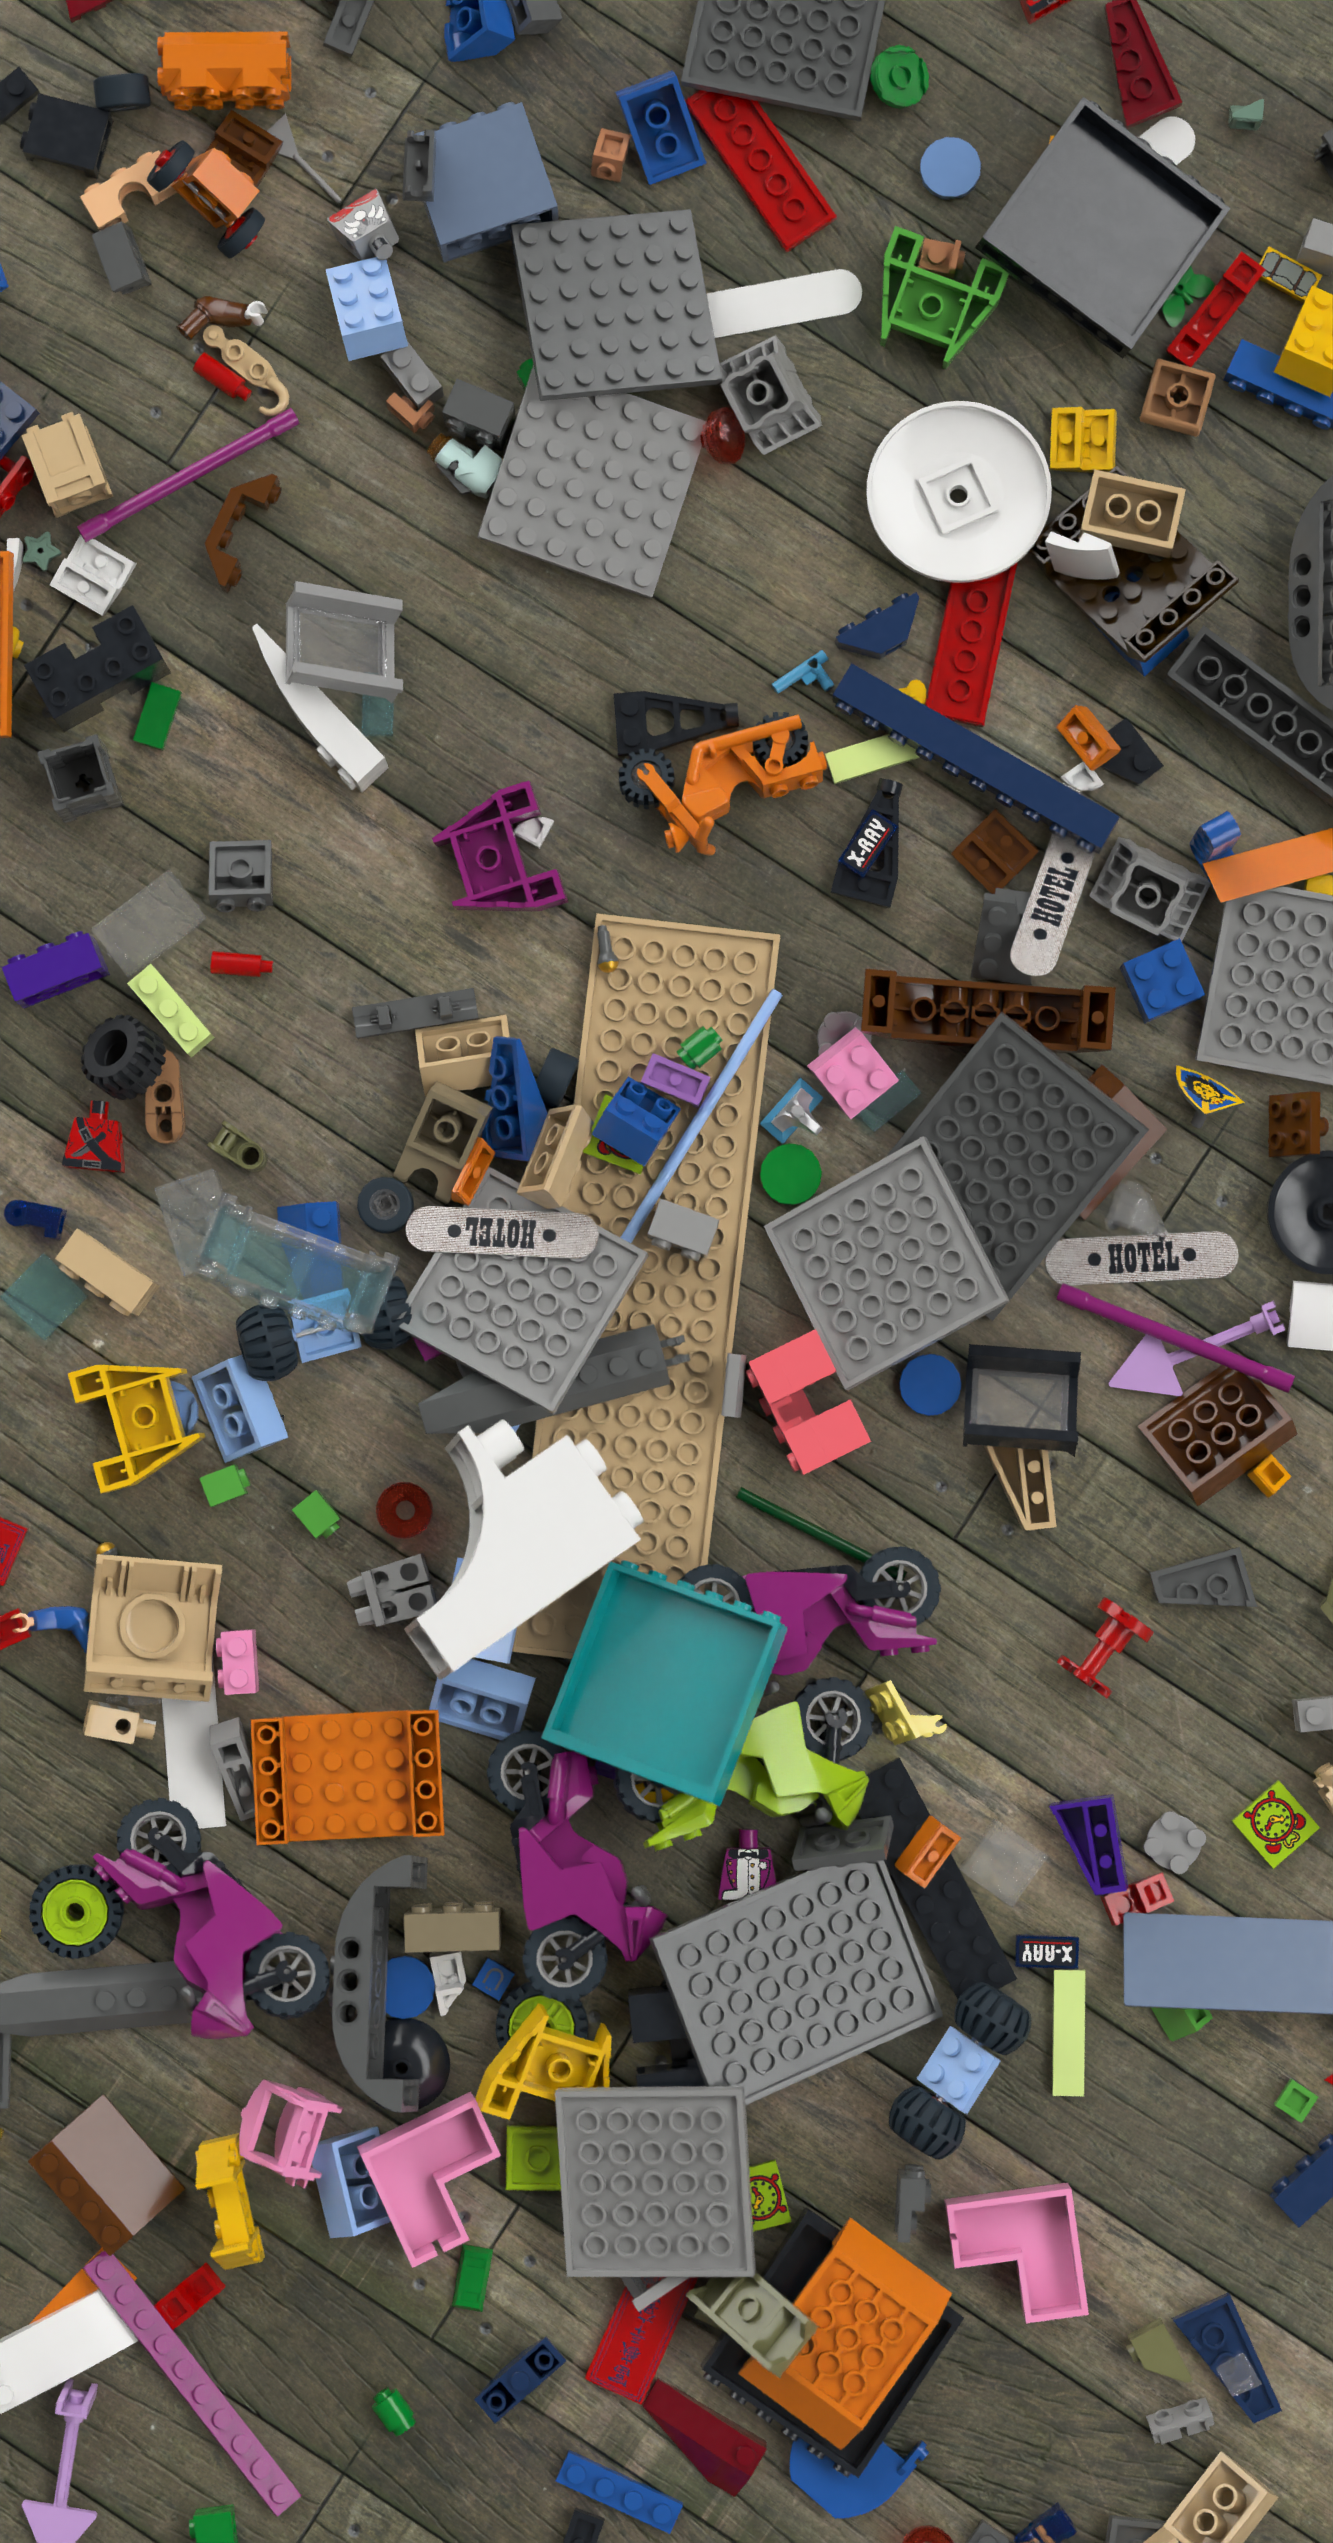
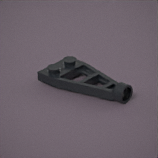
[613,691,739,756]
[830,778,903,909]

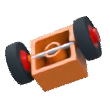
[147,140,265,259]

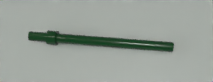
[736,1487,907,1581]

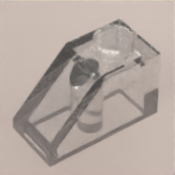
[1104,1180,1168,1242]

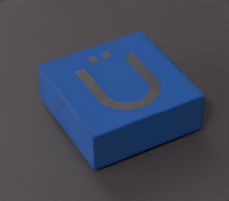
[472,1957,515,2001]

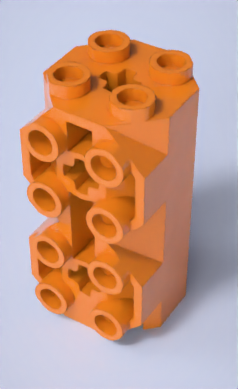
[157,32,292,111]

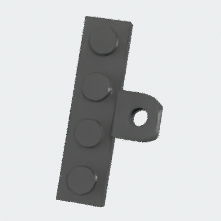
[323,0,375,58]

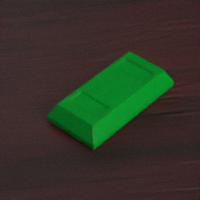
[452,2244,493,2312]

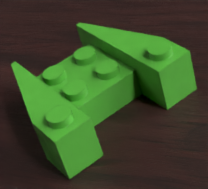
[880,226,1009,369]

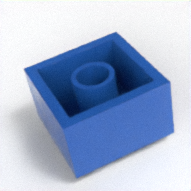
[1120,938,1205,1023]

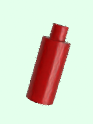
[193,352,252,401]
[211,951,273,977]

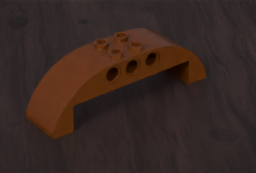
[861,969,1116,1053]

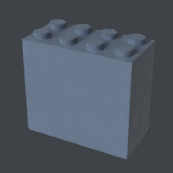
[415,102,559,262]

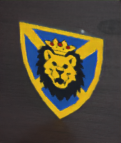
[1175,1065,1245,1128]

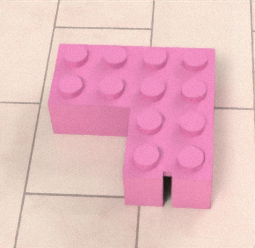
[357,2092,501,2268]
[944,2183,1089,2323]

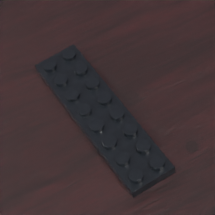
[858,1757,1017,1999]

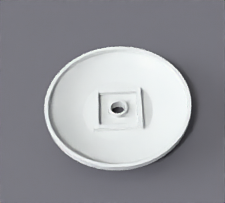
[866,401,1052,583]

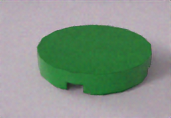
[871,45,929,109]
[760,1143,822,1206]

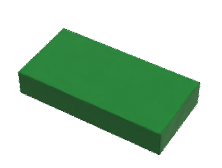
[133,682,182,751]

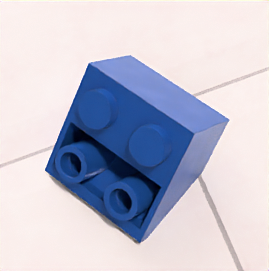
[592,1076,681,1167]

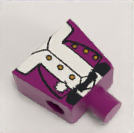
[718,1829,776,1900]

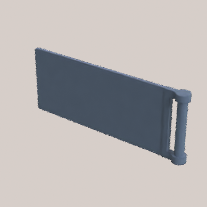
[1123,1913,1333,2015]

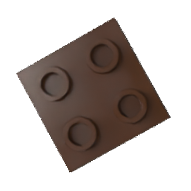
[1268,1091,1329,1158]

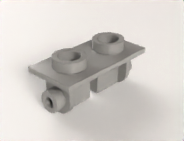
[1146,2397,1215,2445]

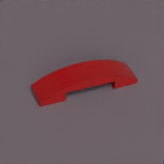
[1166,251,1266,367]

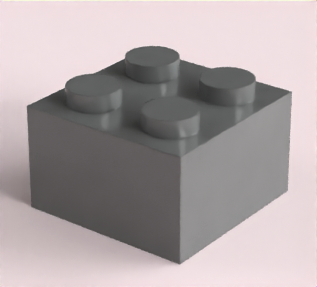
[442,379,516,451]

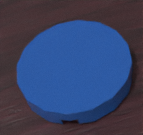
[899,1354,961,1416]
[386,1955,436,2019]

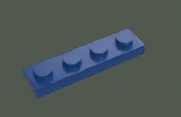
[556,2450,683,2534]

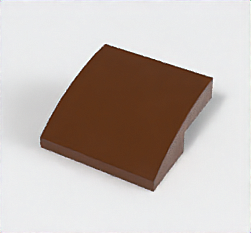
[205,110,283,188]
[951,808,1040,894]

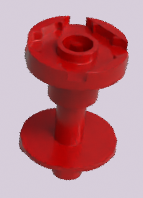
[1057,1597,1154,1699]

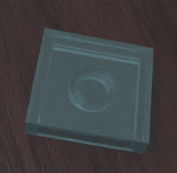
[0,1253,89,1340]

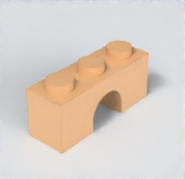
[80,150,177,231]

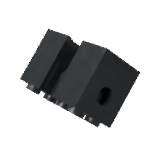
[24,605,171,732]
[628,1985,706,2087]

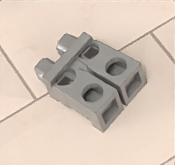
[347,1553,437,1627]

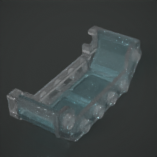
[195,1192,400,1334]

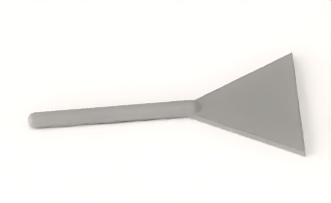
[267,113,341,203]

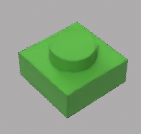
[1274,2078,1318,2123]

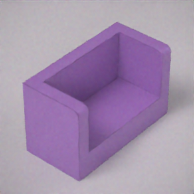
[641,1053,710,1108]

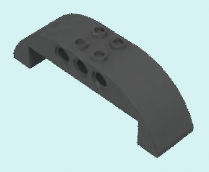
[1287,475,1333,710]
[328,1855,428,2112]

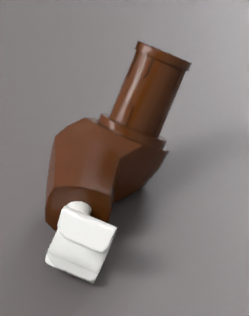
[177,296,268,341]

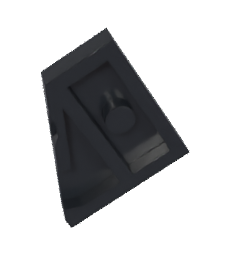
[1078,718,1164,786]

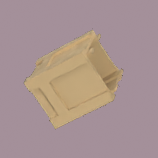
[21,412,113,518]

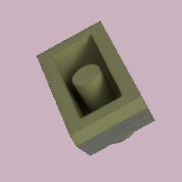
[1126,2318,1193,2383]

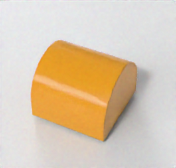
[1247,1454,1292,1498]

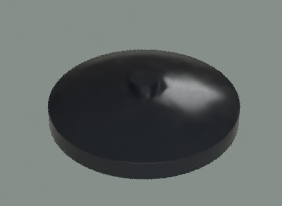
[1266,1150,1333,1275]

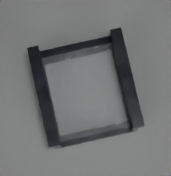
[963,1344,1081,1457]

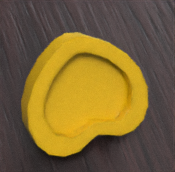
[898,679,927,704]

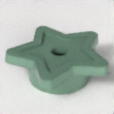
[22,532,61,571]

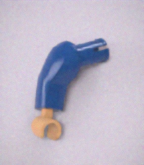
[10,1606,89,1654]

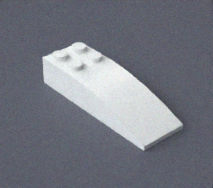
[252,623,389,792]
[0,2290,138,2414]

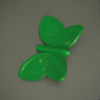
[1162,266,1216,327]

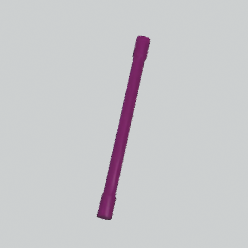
[77,408,300,542]
[1056,1283,1295,1393]

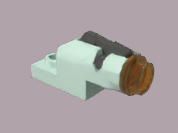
[427,433,502,498]

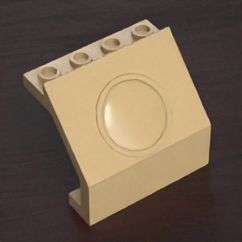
[84,1554,222,1702]

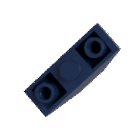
[835,592,919,660]
[474,2336,567,2424]

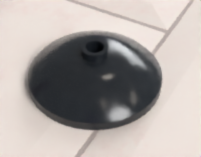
[368,2018,450,2110]

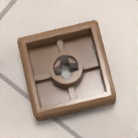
[1140,359,1216,437]

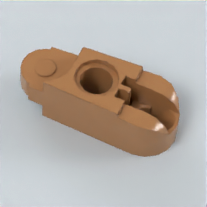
[145,1050,186,1145]

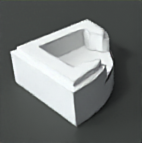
[1060,761,1104,791]
[514,817,554,849]

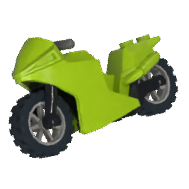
[614,1677,874,1851]

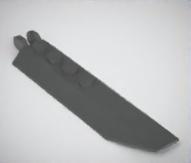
[418,1324,690,1434]
[0,1961,205,2037]

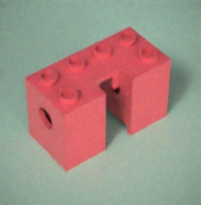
[745,1329,871,1475]

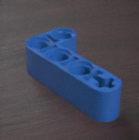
[1190,811,1241,889]

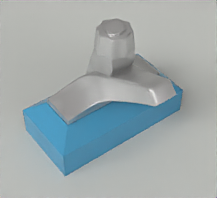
[759,1077,823,1145]

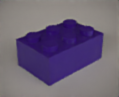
[1,931,110,1009]

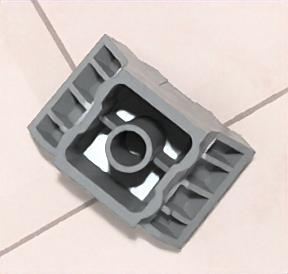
[719,335,822,455]
[1089,837,1211,942]

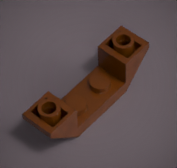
[205,474,282,593]

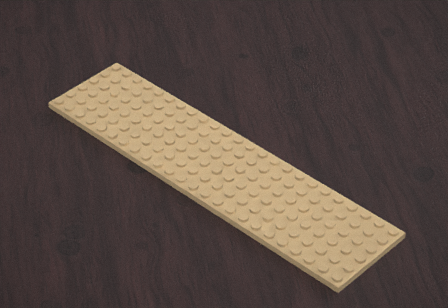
[512,913,780,1659]

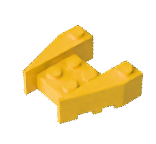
[67,1365,205,1493]
[475,2003,612,2120]
[195,2133,265,2270]

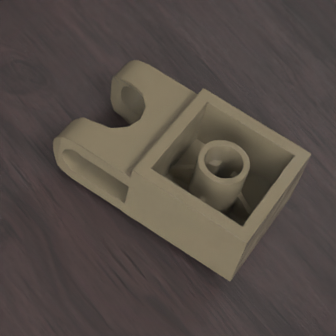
[393,1081,493,1204]

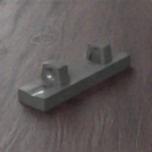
[352,988,479,1039]

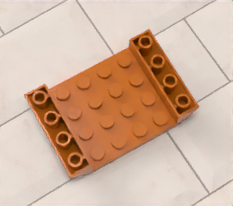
[251,1710,445,1845]
[739,2217,952,2450]

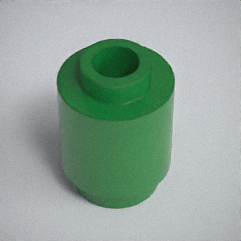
[676,1026,723,1070]
[371,2387,416,2437]

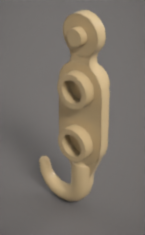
[203,325,289,416]

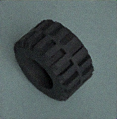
[81,1014,166,1100]

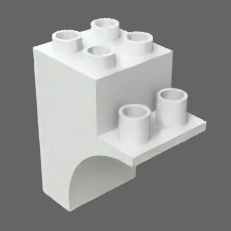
[404,1419,643,1680]

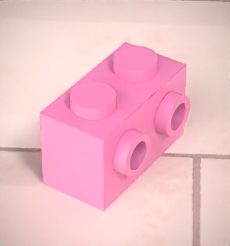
[216,1629,259,1695]

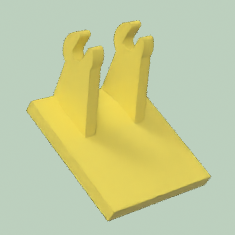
[865,1680,947,1745]

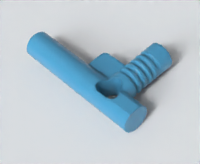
[771,650,835,694]

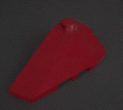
[642,2378,767,2497]

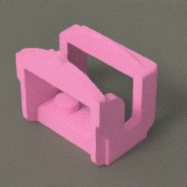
[239,2080,343,2188]

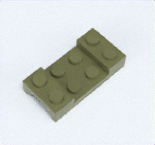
[686,2270,819,2378]

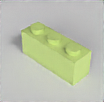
[127,964,215,1058]

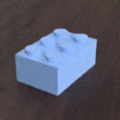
[325,257,408,361]

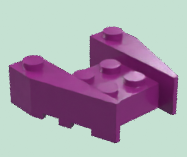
[432,780,568,911]

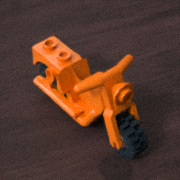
[619,712,827,856]

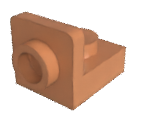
[591,128,631,182]
[919,238,966,278]
[386,392,435,433]

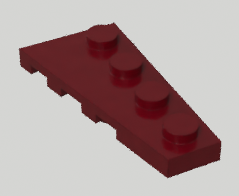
[1104,0,1183,129]

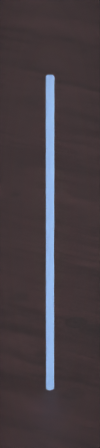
[511,989,783,1433]

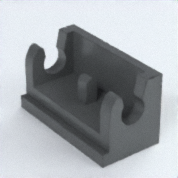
[402,130,436,202]
[92,221,152,295]

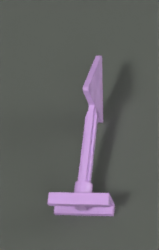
[1109,1300,1285,1396]
[22,2379,98,2543]

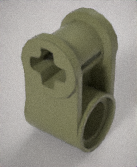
[206,1120,268,1173]

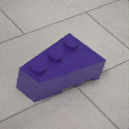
[1049,1794,1129,1895]

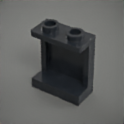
[20,93,114,179]

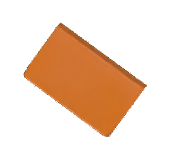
[1056,705,1121,771]
[451,1137,495,1206]
[895,1816,961,1888]

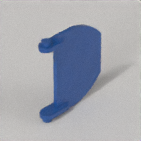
[789,2437,929,2518]

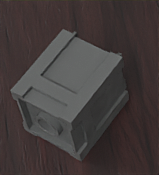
[37,734,124,823]

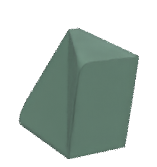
[1228,99,1264,130]

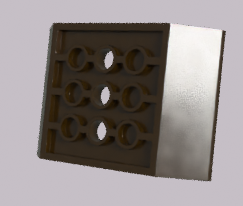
[1028,466,1239,663]

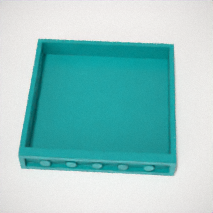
[541,1560,788,1807]

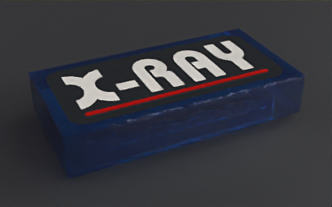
[838,809,898,878]
[1015,1934,1079,1969]

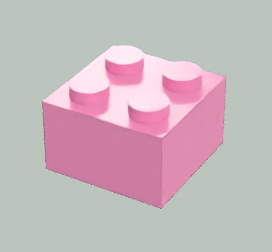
[807,1027,899,1119]

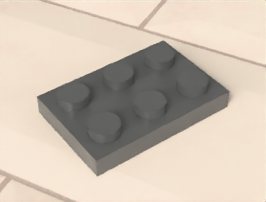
[792,1816,894,1871]

